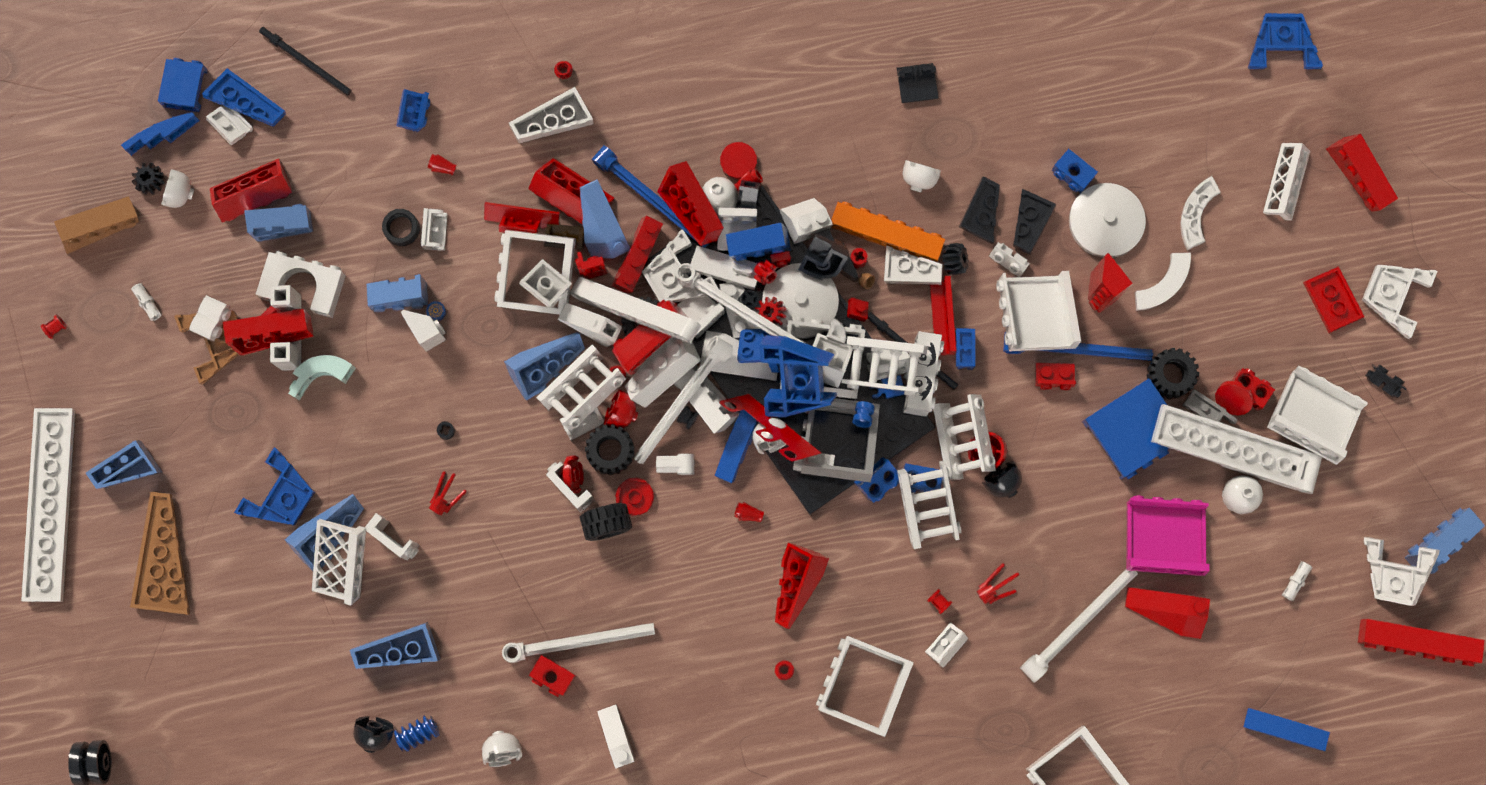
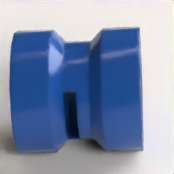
[853,401,875,428]

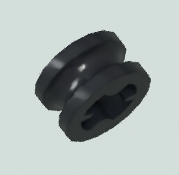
[436,421,455,440]

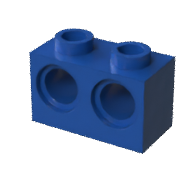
[854,457,899,503]
[903,463,942,493]

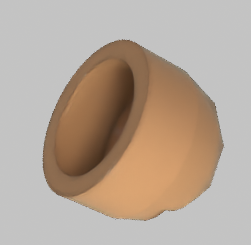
[858,273,875,289]

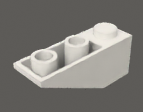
[558,303,622,347]

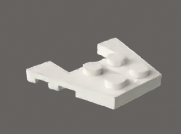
[642,229,719,302]
[1362,265,1438,339]
[1364,537,1440,606]

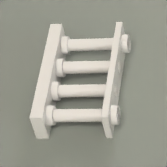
[842,336,928,396]
[536,345,626,432]
[933,394,996,480]
[897,461,961,549]

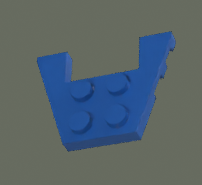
[1248,13,1323,69]
[234,448,315,526]

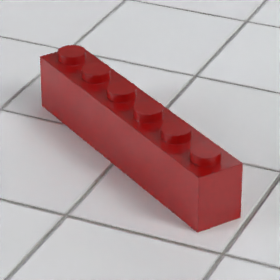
[1358,619,1485,667]

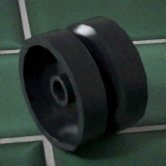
[68,740,112,785]

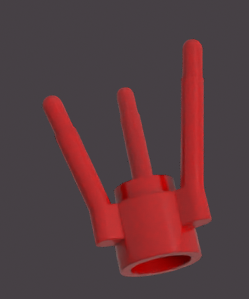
[429,471,467,516]
[976,563,1020,604]

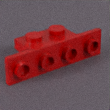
[484,202,560,234]

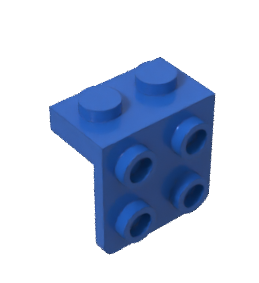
[737,329,780,373]

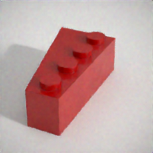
[1326,134,1398,212]
[657,161,724,246]
[223,309,314,356]

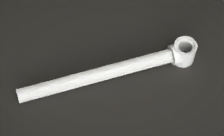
[676,263,804,343]
[634,336,733,464]
[1020,570,1138,683]
[502,623,655,663]

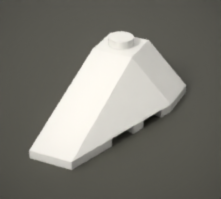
[700,331,777,381]

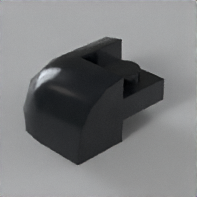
[798,233,849,280]

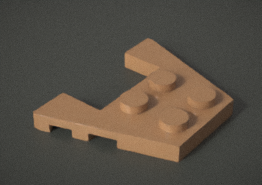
[174,311,239,385]

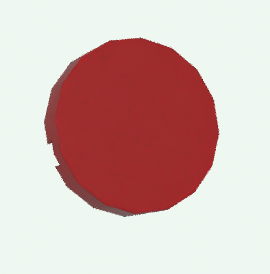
[720,142,757,180]
[1215,381,1254,416]
[563,455,584,494]
[615,477,654,516]

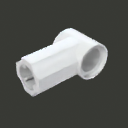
[656,454,694,475]

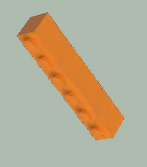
[831,201,945,262]

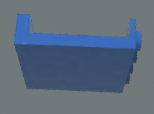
[1082,379,1169,479]

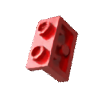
[575,252,607,280]
[1035,363,1076,390]

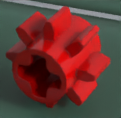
[754,260,777,285]

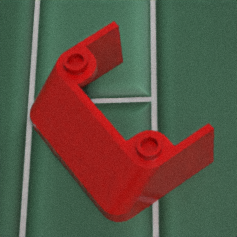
[612,300,688,375]

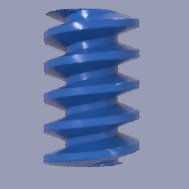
[394,716,439,752]

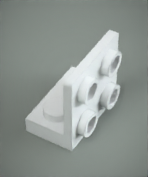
[717,208,757,251]
[678,296,725,339]

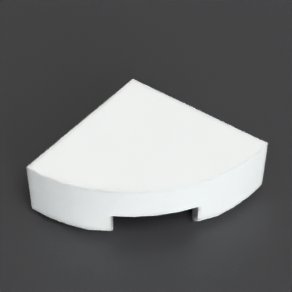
[827,318,846,344]

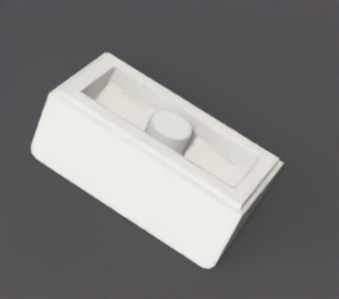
[925,622,968,667]

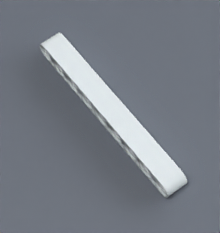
[570,277,701,343]

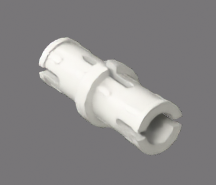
[131,283,162,321]
[1282,561,1313,601]

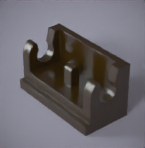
[544,224,584,250]

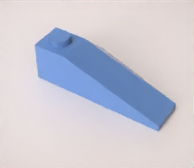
[580,179,630,258]
[504,332,585,400]
[285,494,364,571]

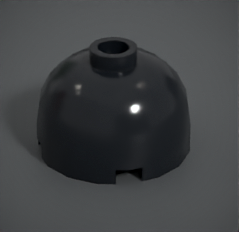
[982,461,1022,498]
[353,716,394,753]

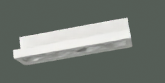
[1263,143,1310,221]

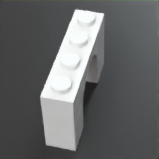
[255,251,346,318]
[270,285,301,371]

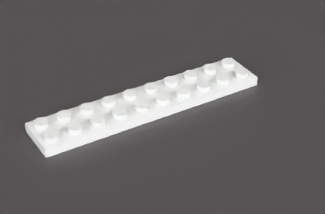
[21,408,75,602]

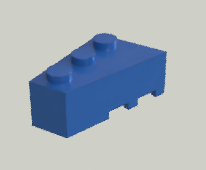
[725,223,791,261]

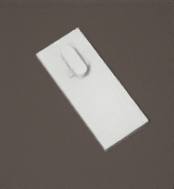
[691,246,758,290]

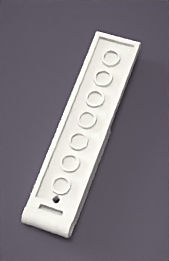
[1151,404,1322,494]

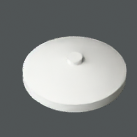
[1069,183,1146,258]
[762,263,839,339]

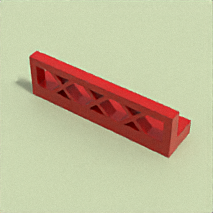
[929,276,956,356]

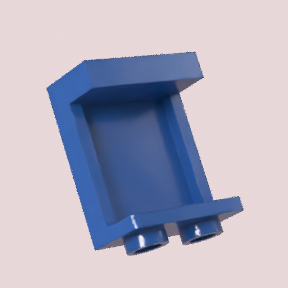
[158,58,208,112]

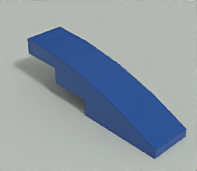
[121,112,200,156]
[715,410,759,483]
[1243,708,1330,751]

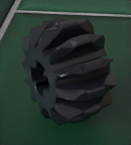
[132,163,165,195]
[942,243,969,275]

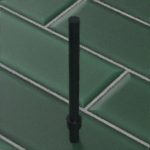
[259,27,352,96]
[867,312,959,390]

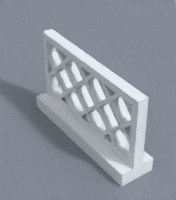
[312,519,366,605]

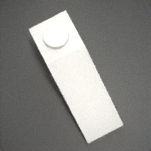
[597,705,636,769]

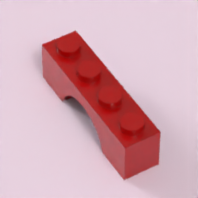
[611,215,663,294]

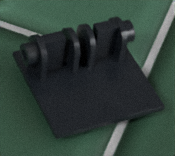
[896,63,939,103]

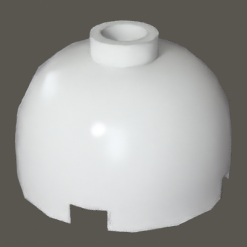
[903,160,941,192]
[161,169,194,208]
[702,177,738,216]
[752,418,787,454]
[1222,475,1263,515]
[482,731,522,767]

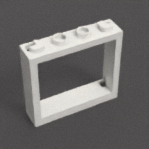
[495,230,576,315]
[780,317,865,399]
[816,636,914,737]
[1026,726,1129,785]

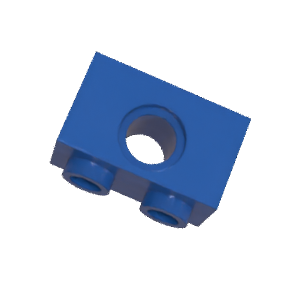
[1051,149,1098,194]

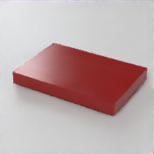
[1303,266,1365,333]

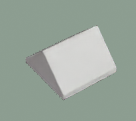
[519,259,572,308]

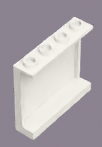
[996,271,1081,351]
[1267,366,1368,465]

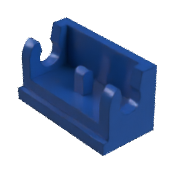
[956,328,975,370]

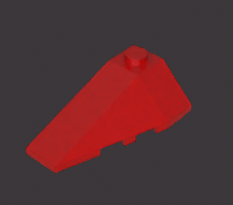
[775,542,829,629]
[1125,587,1210,639]

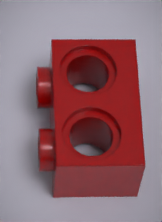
[1232,368,1275,411]

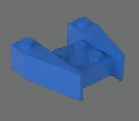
[759,335,837,417]

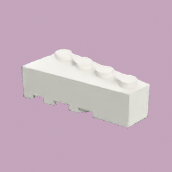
[509,87,594,143]
[625,337,701,408]
[674,365,739,434]

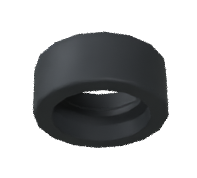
[382,209,420,246]

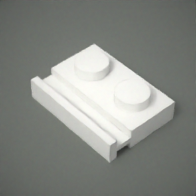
[206,106,253,146]

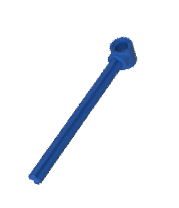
[591,145,709,248]
[1003,332,1153,361]

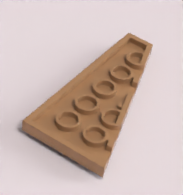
[130,492,190,615]

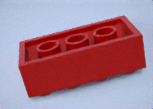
[528,158,615,226]
[210,159,292,223]
[1088,253,1133,314]

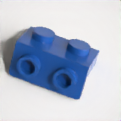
[396,89,430,132]

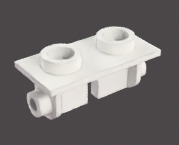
[989,242,1030,277]

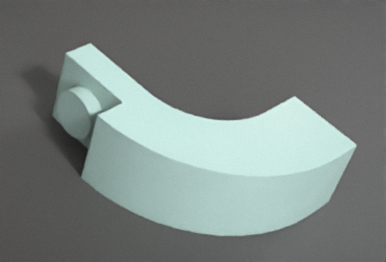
[288,355,356,400]

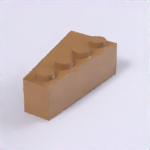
[54,196,139,254]

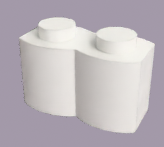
[189,295,231,341]

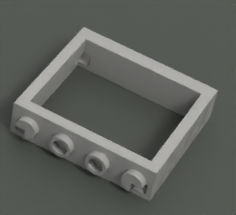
[798,398,880,482]

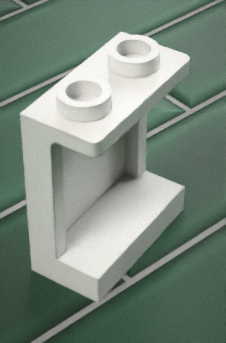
[546,462,595,512]
[365,513,419,560]

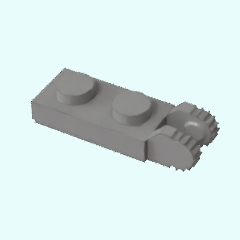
[1182,389,1238,424]

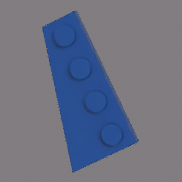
[202,68,286,127]

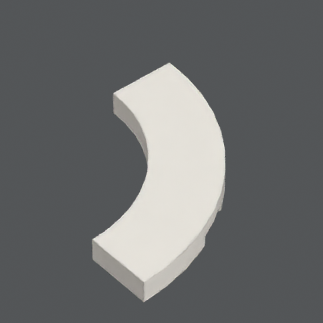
[1181,176,1221,251]
[1135,253,1191,311]

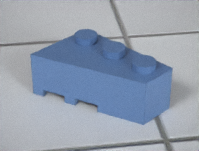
[244,204,313,242]
[366,274,428,312]
[86,440,162,489]

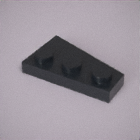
[959,176,1000,244]
[1013,189,1056,255]

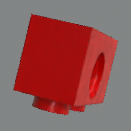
[529,655,577,697]

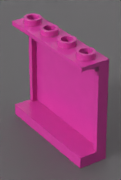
[1126,495,1209,576]

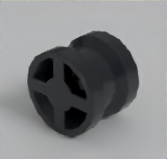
[737,290,759,310]
[676,406,699,430]

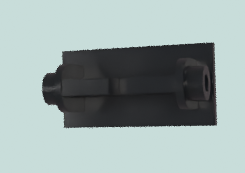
[1365,364,1407,398]

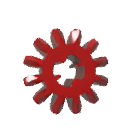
[755,297,787,325]

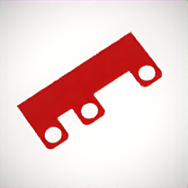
[719,394,821,461]

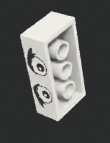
[903,331,944,417]

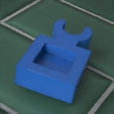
[869,375,904,399]

